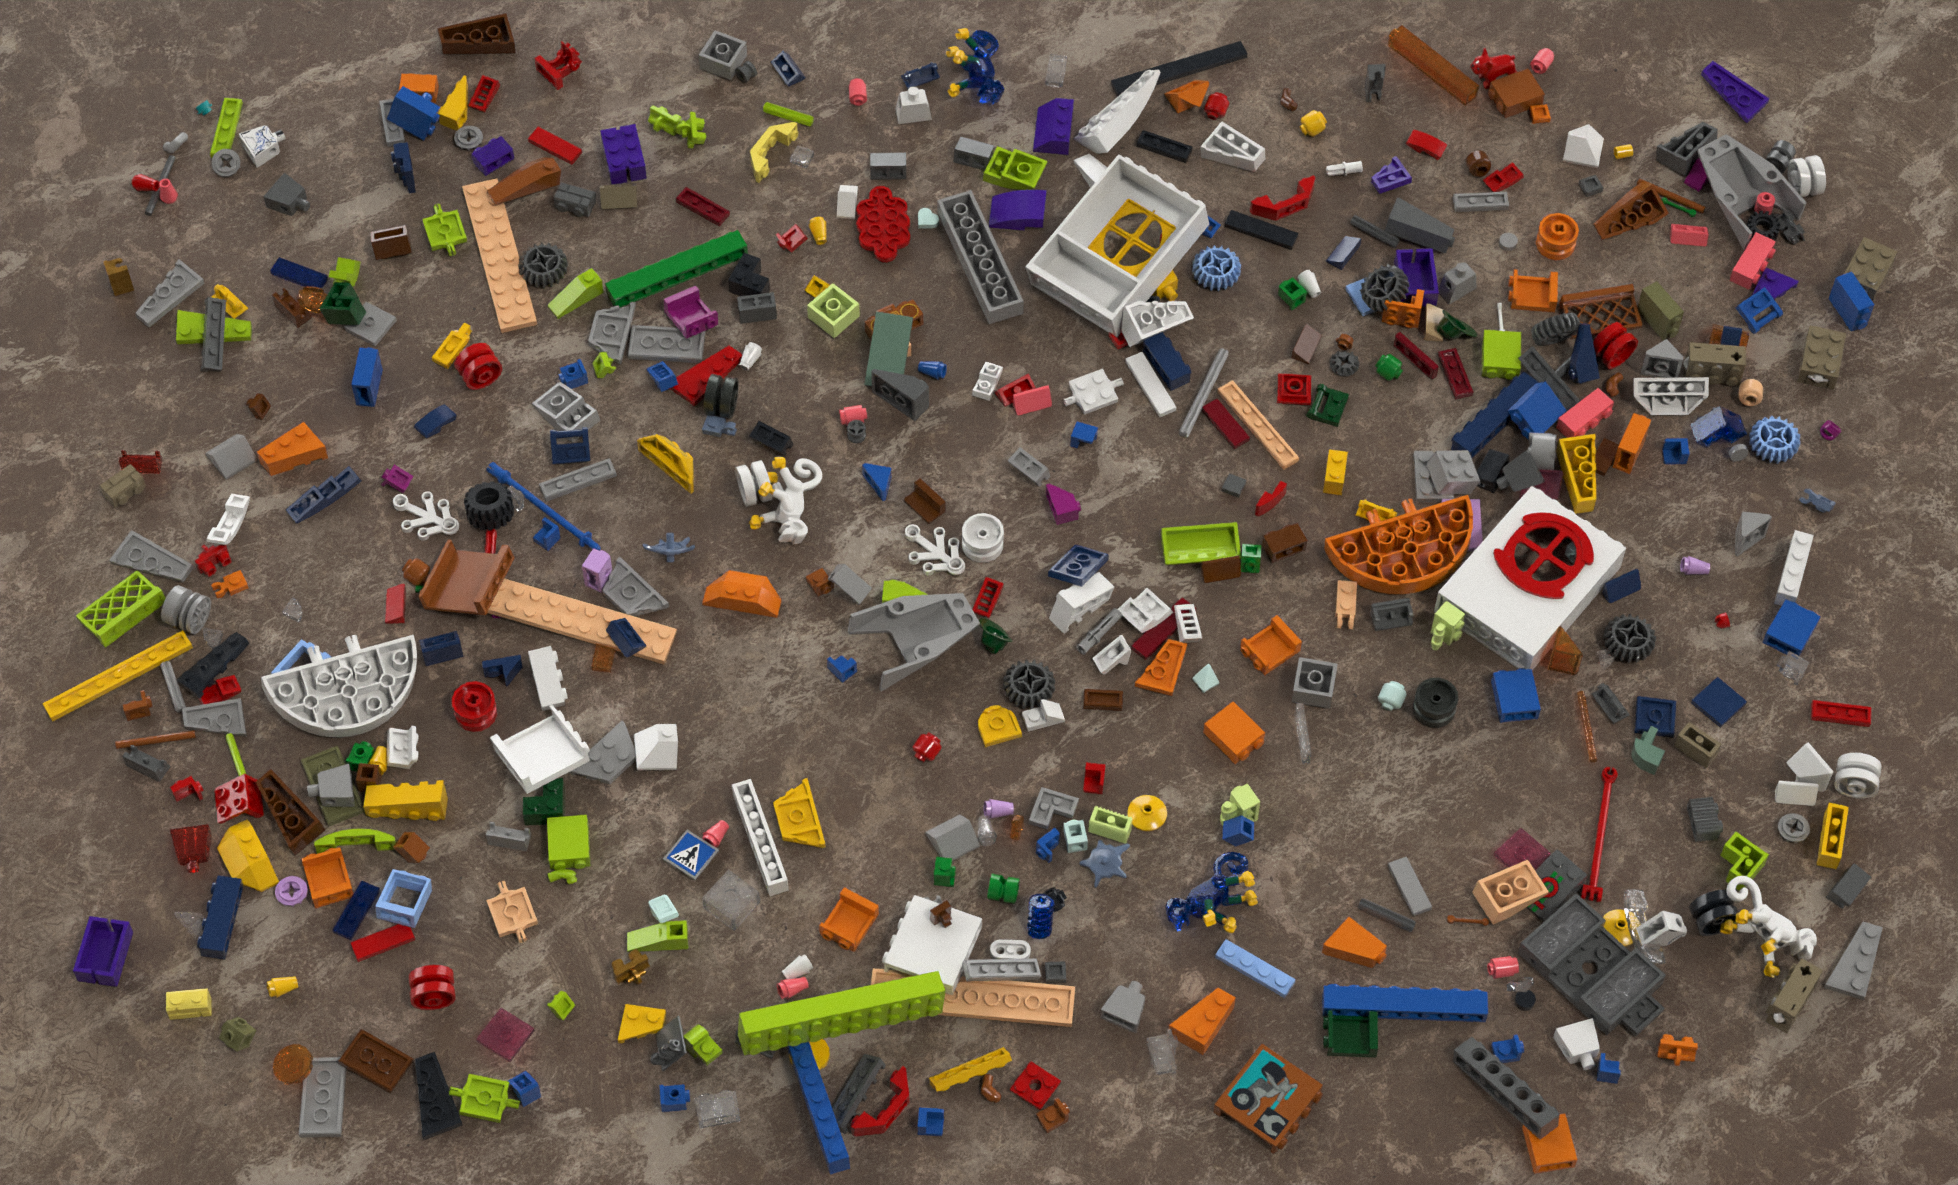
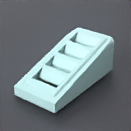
[648,895,679,923]

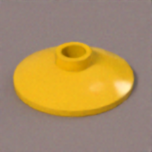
[1128,795,1167,831]
[1603,909,1640,947]

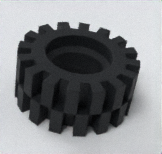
[1747,211,1780,241]

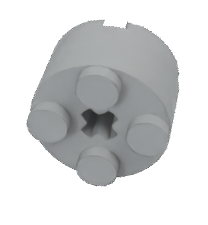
[1528,432,1557,471]

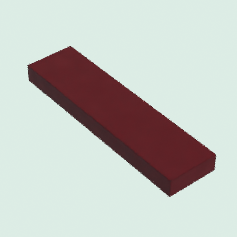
[1131,597,1197,660]

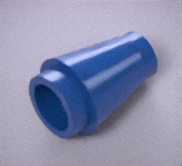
[918,361,947,380]

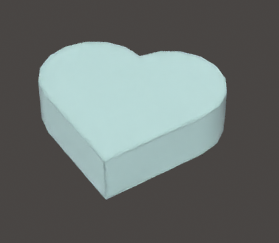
[918,208,939,229]

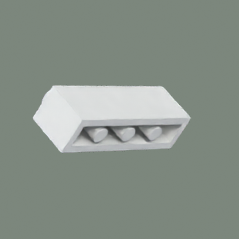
[1774,530,1814,606]

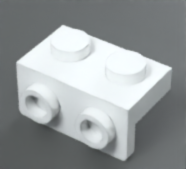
[387,726,418,769]

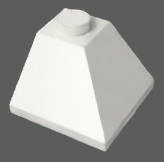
[634,724,678,770]

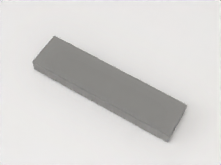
[539,458,617,502]
[962,958,1041,981]

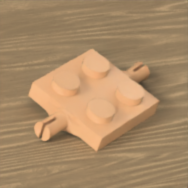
[486,881,538,943]

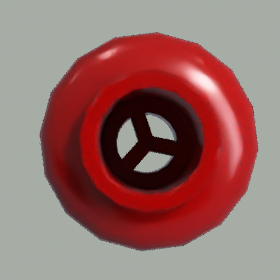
[1204,92,1230,120]
[913,732,942,763]

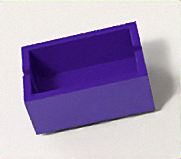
[600,124,647,185]
[1394,248,1439,306]
[73,916,133,987]

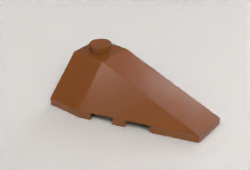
[487,157,561,205]
[1593,181,1669,239]

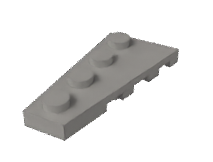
[136,259,205,327]
[109,530,194,582]
[1824,921,1883,1000]

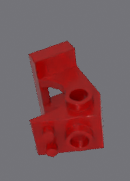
[534,41,582,90]

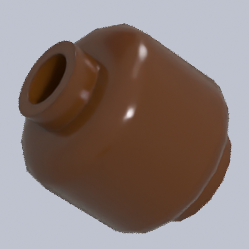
[1466,150,1491,177]

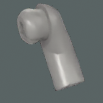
[163,132,188,154]

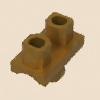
[612,949,650,985]

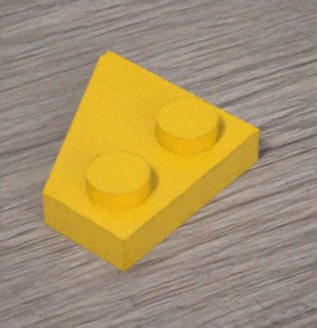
[618,1004,666,1043]

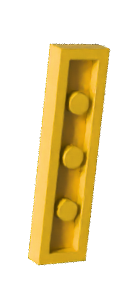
[929,1047,1012,1092]

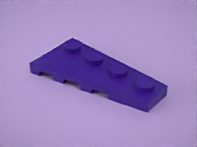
[1701,61,1769,123]

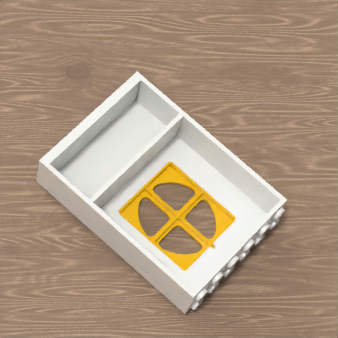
[1025,154,1209,337]

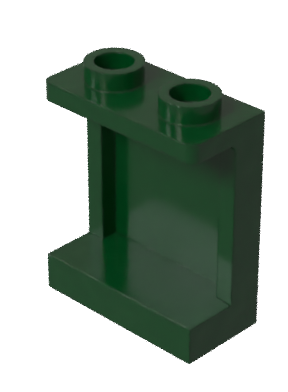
[1323,1010,1378,1058]

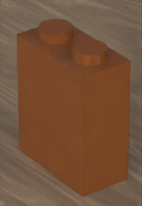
[1488,69,1545,118]

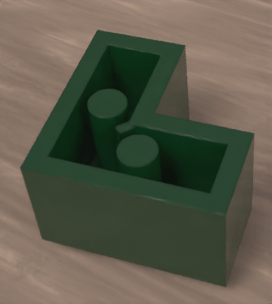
[319,282,366,325]
[523,778,565,826]

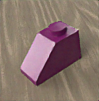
[1684,157,1709,192]
[1045,483,1081,525]

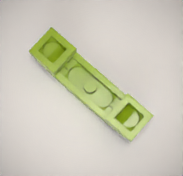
[314,829,396,854]

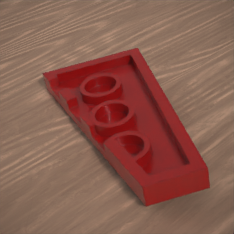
[669,345,743,406]

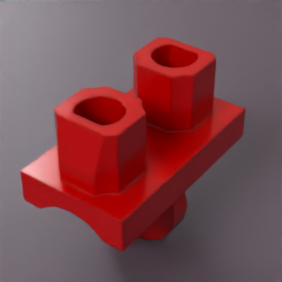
[195,544,232,577]

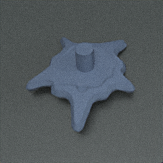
[643,533,695,562]
[1080,840,1130,888]

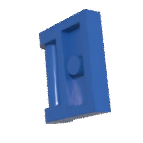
[1735,287,1783,334]

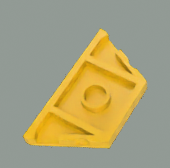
[773,778,826,848]

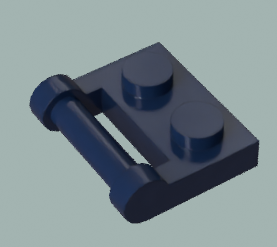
[550,427,591,464]

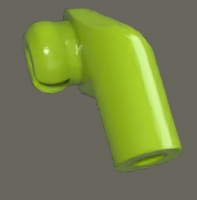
[547,869,577,884]

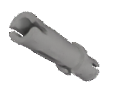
[1076,608,1122,655]

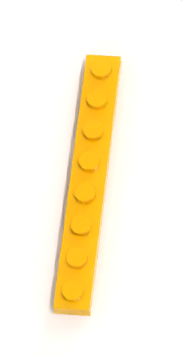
[42,630,193,722]

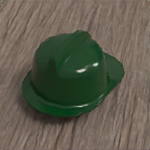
[1436,310,1477,340]
[979,618,1013,654]

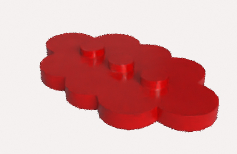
[856,186,910,263]

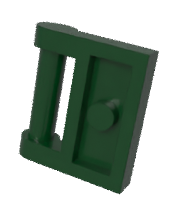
[1306,384,1349,427]

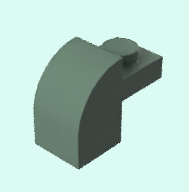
[1631,726,1665,775]

